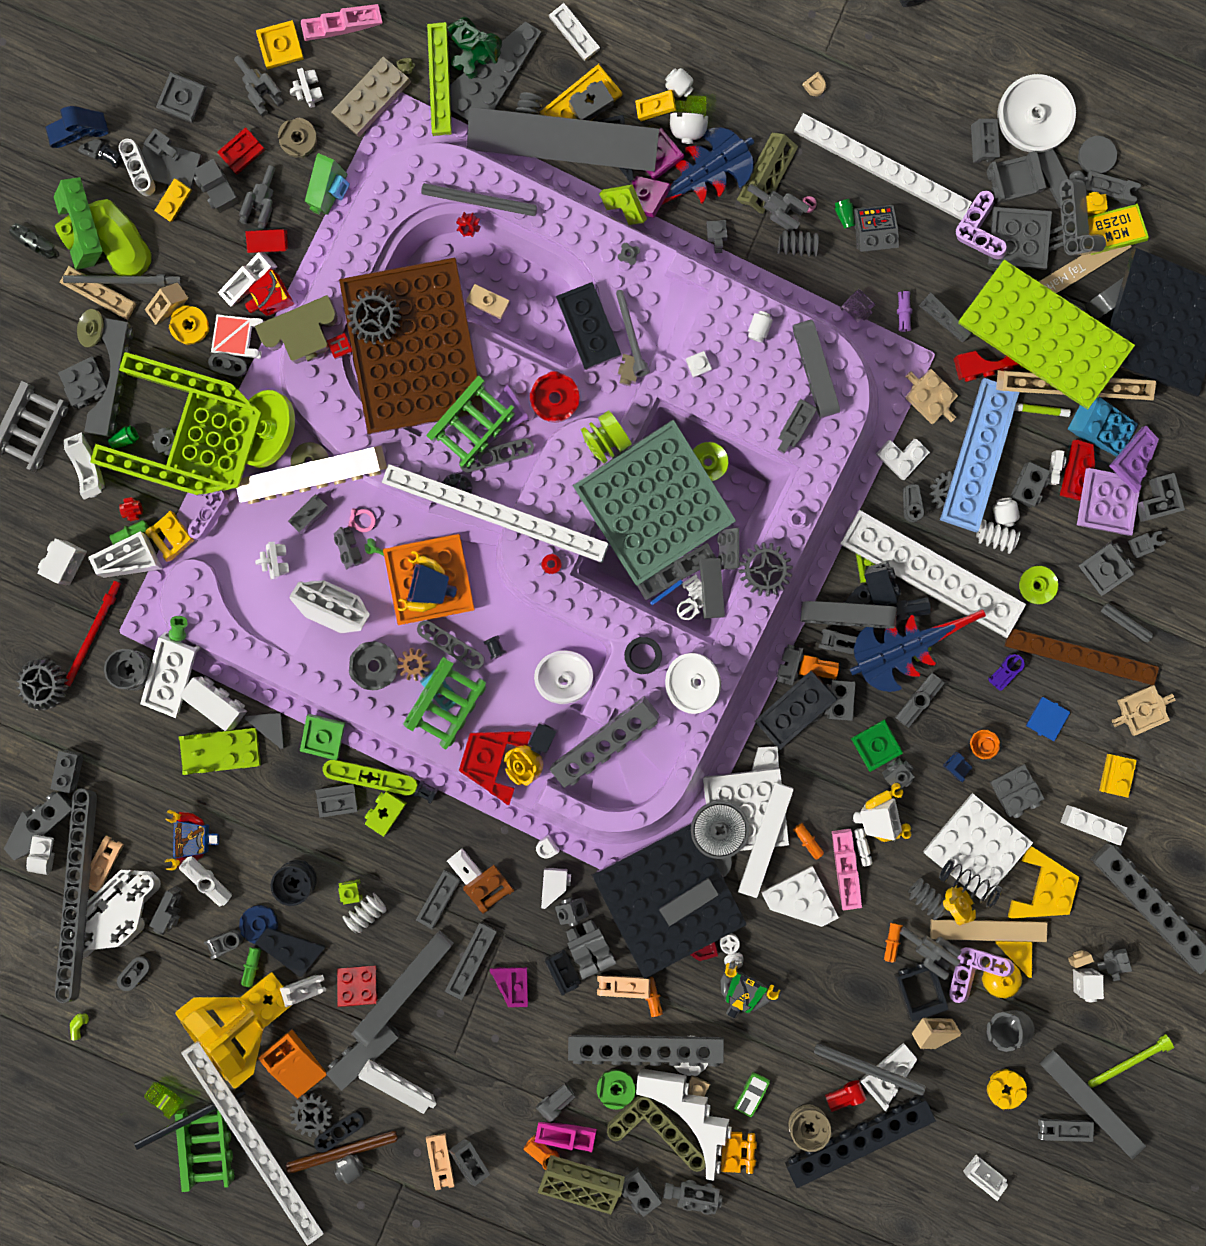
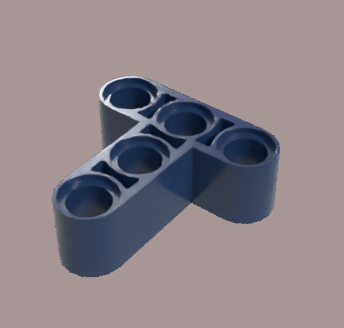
[45,106,109,148]

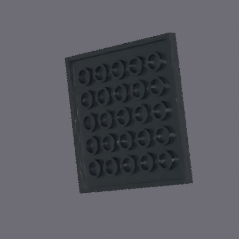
[1109,248,1206,397]
[591,822,747,979]

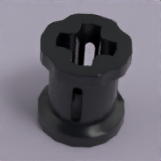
[98,144,123,169]
[484,635,507,660]
[413,780,438,804]

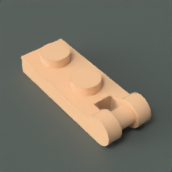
[89,836,124,892]
[597,974,650,999]
[426,1133,455,1190]

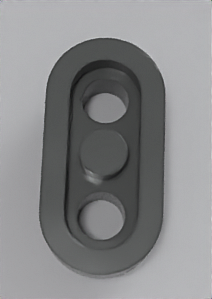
[208,353,248,378]
[117,956,151,991]

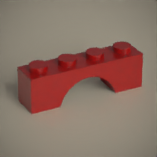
[953,351,1024,382]

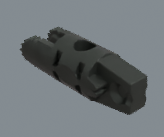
[9,223,55,259]

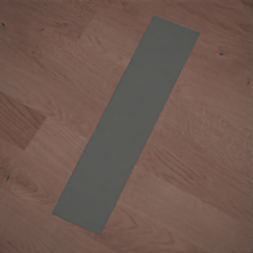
[467,107,659,171]

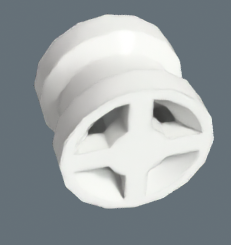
[719,933,739,954]

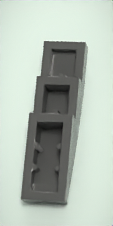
[637,543,716,600]

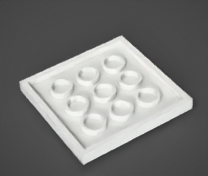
[703,768,789,851]
[923,793,1033,899]

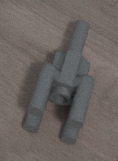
[234,55,284,116]
[239,165,276,230]
[747,184,810,232]
[900,927,962,980]

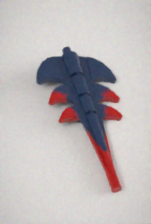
[662,128,754,204]
[850,609,986,692]

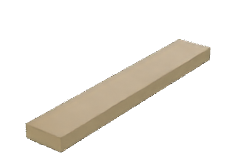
[930,919,1047,942]

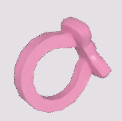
[348,508,376,532]

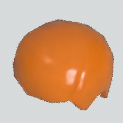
[970,730,1000,759]

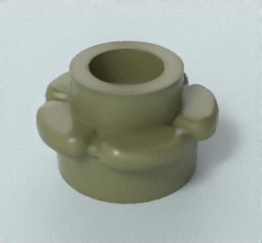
[397,58,415,75]

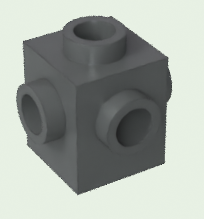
[152,427,177,457]
[882,758,915,792]
[555,897,589,926]

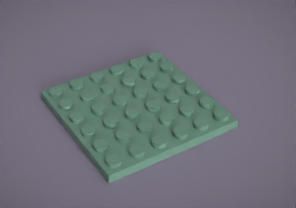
[572,420,736,586]

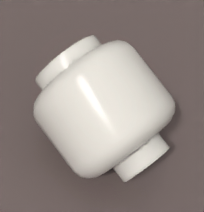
[665,68,693,98]
[993,498,1020,527]

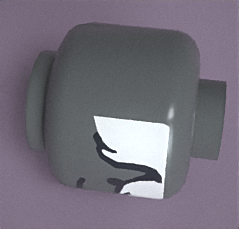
[334,1154,364,1184]

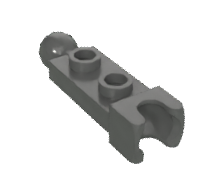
[1069,171,1141,205]

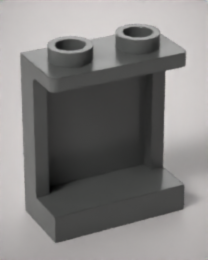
[987,151,1046,204]

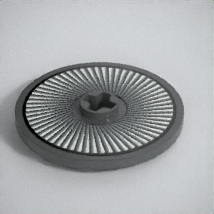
[691,801,749,859]

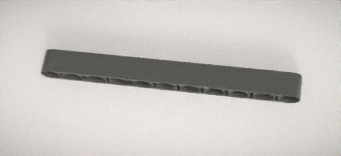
[55,789,97,1003]

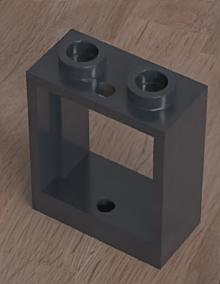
[894,961,949,1022]

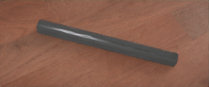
[421,183,537,216]
[814,1044,926,1095]

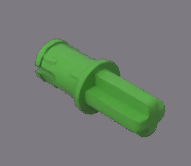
[110,520,148,545]
[241,947,262,987]

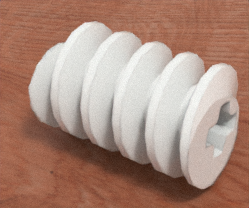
[976,519,1020,554]
[343,893,386,933]

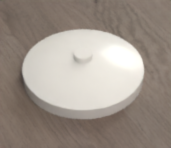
[997,74,1076,153]

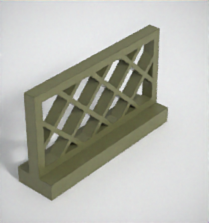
[538,1155,625,1214]

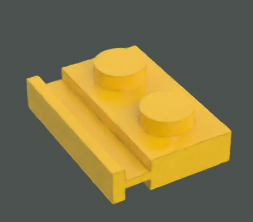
[1099,754,1136,797]

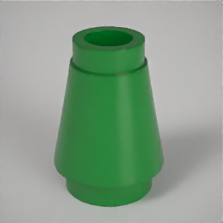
[834,199,855,229]
[108,426,139,450]

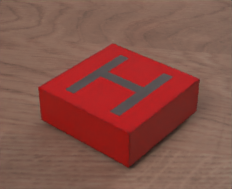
[327,333,352,360]

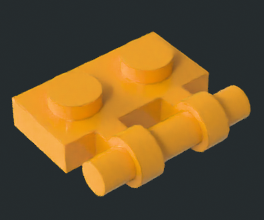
[721,1132,757,1174]

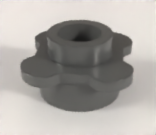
[618,243,640,265]

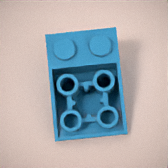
[1068,397,1138,456]

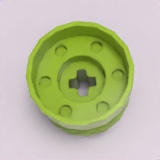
[580,410,632,464]

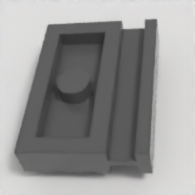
[315,784,358,818]

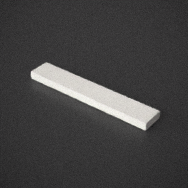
[738,782,793,898]

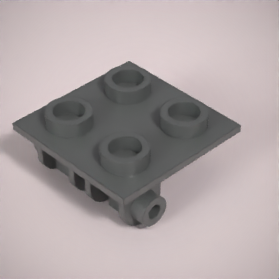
[717,528,739,570]

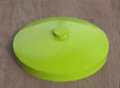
[246,390,295,468]

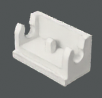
[280,975,326,1007]
[963,1155,1008,1201]

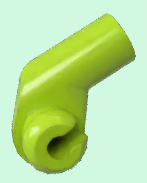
[70,1013,89,1040]

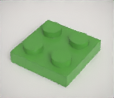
[300,714,345,761]

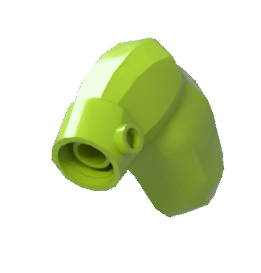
[55,199,151,276]

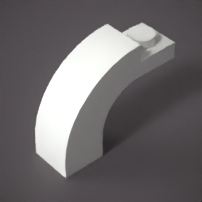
[64,432,105,499]

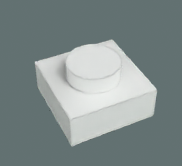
[685,351,712,378]

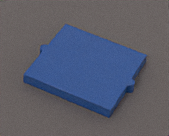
[650,580,683,605]
[1026,697,1070,741]

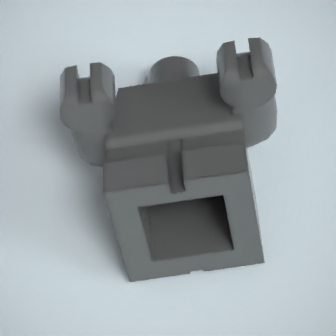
[1097,948,1132,981]

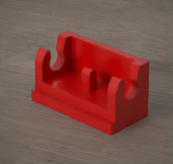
[245,229,288,253]

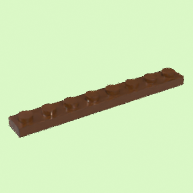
[1004,629,1159,685]

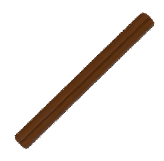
[286,1131,398,1174]

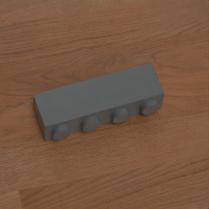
[326,1021,400,1091]

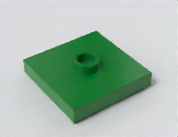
[850,720,903,772]

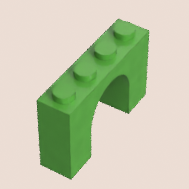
[54,177,102,269]

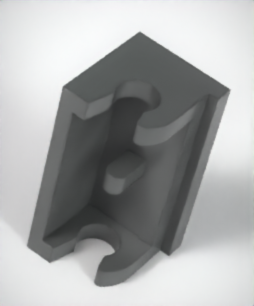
[971,119,1000,163]
[288,494,329,535]

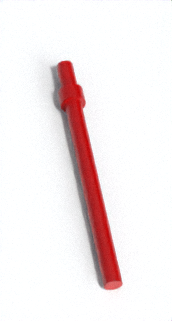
[64,580,121,686]

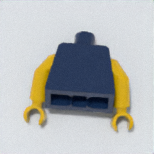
[398,551,457,612]

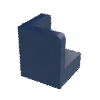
[942,752,972,783]

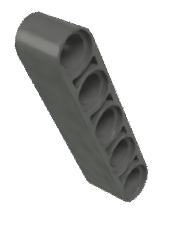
[792,319,840,418]
[800,601,897,628]

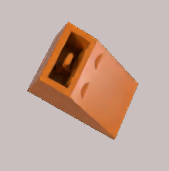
[258,1029,327,1099]

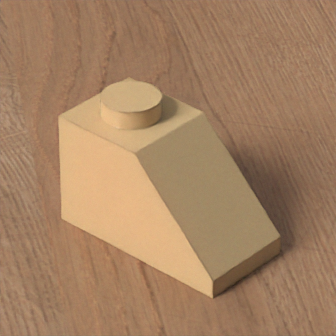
[145,283,188,325]
[912,1018,961,1049]

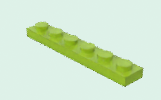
[427,22,452,136]

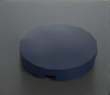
[239,905,278,944]

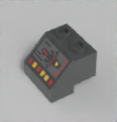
[853,205,899,252]

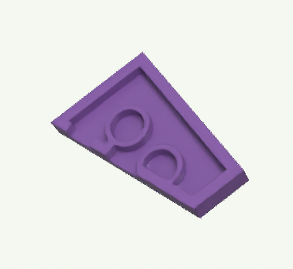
[470,384,529,443]
[1109,426,1159,493]

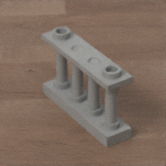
[0,381,69,472]

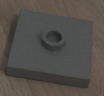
[156,72,207,123]

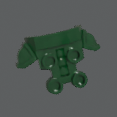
[447,17,502,79]

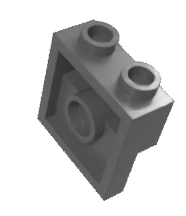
[58,356,107,409]
[1078,541,1135,596]
[989,764,1044,818]
[149,886,182,935]

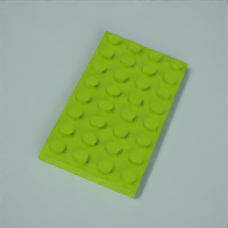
[958,260,1135,410]

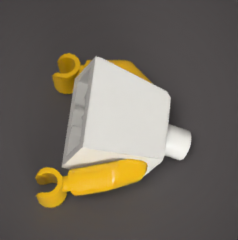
[853,783,911,842]

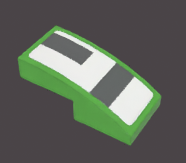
[734,1072,770,1117]

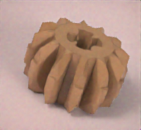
[397,648,431,681]

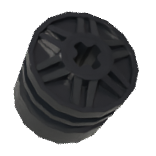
[270,859,317,906]

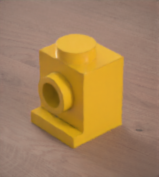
[1086,192,1108,216]

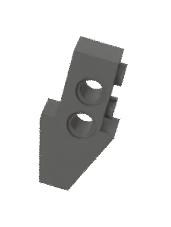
[4,791,72,860]

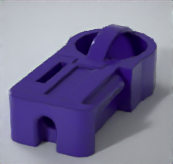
[988,654,1024,691]

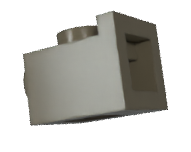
[618,354,637,386]

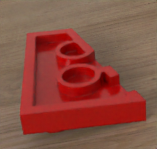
[1059,440,1095,501]

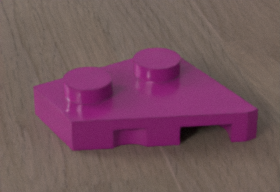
[490,967,528,1007]

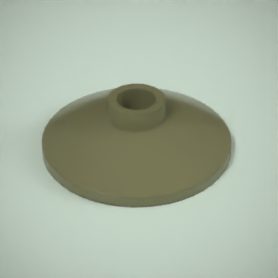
[77,309,104,347]
[290,442,329,466]

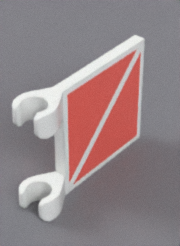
[211,315,265,359]

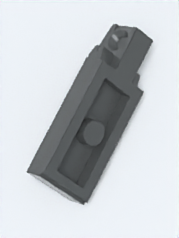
[777,398,818,454]

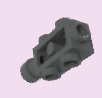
[663,1180,723,1215]

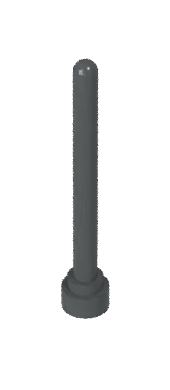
[616,290,650,377]

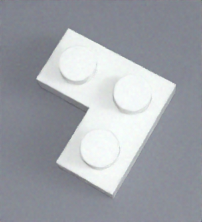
[876,439,929,480]

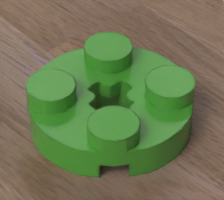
[597,1069,635,1109]

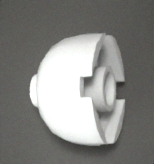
[670,113,708,144]

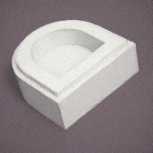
[536,835,560,858]

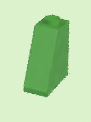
[305,153,348,215]

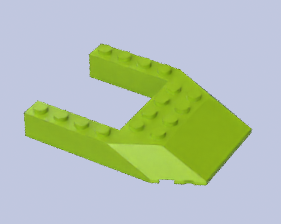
[90,352,262,495]

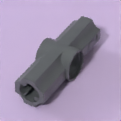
[895,673,944,728]

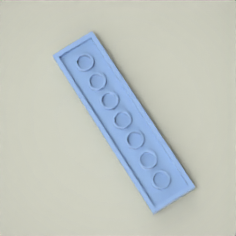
[940,378,1019,533]

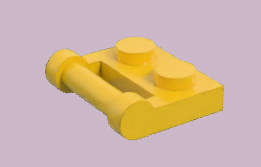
[145,511,194,562]

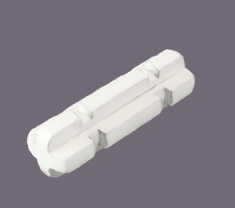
[854,828,873,866]

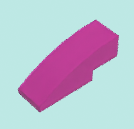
[535,1122,597,1152]

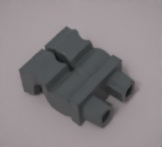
[566,919,616,979]

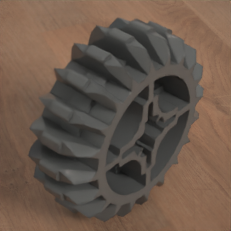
[347,290,401,345]
[738,542,793,597]
[15,659,68,710]

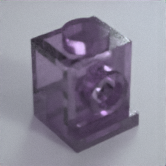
[840,289,875,322]

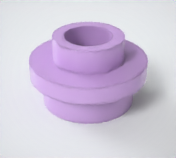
[787,509,807,530]

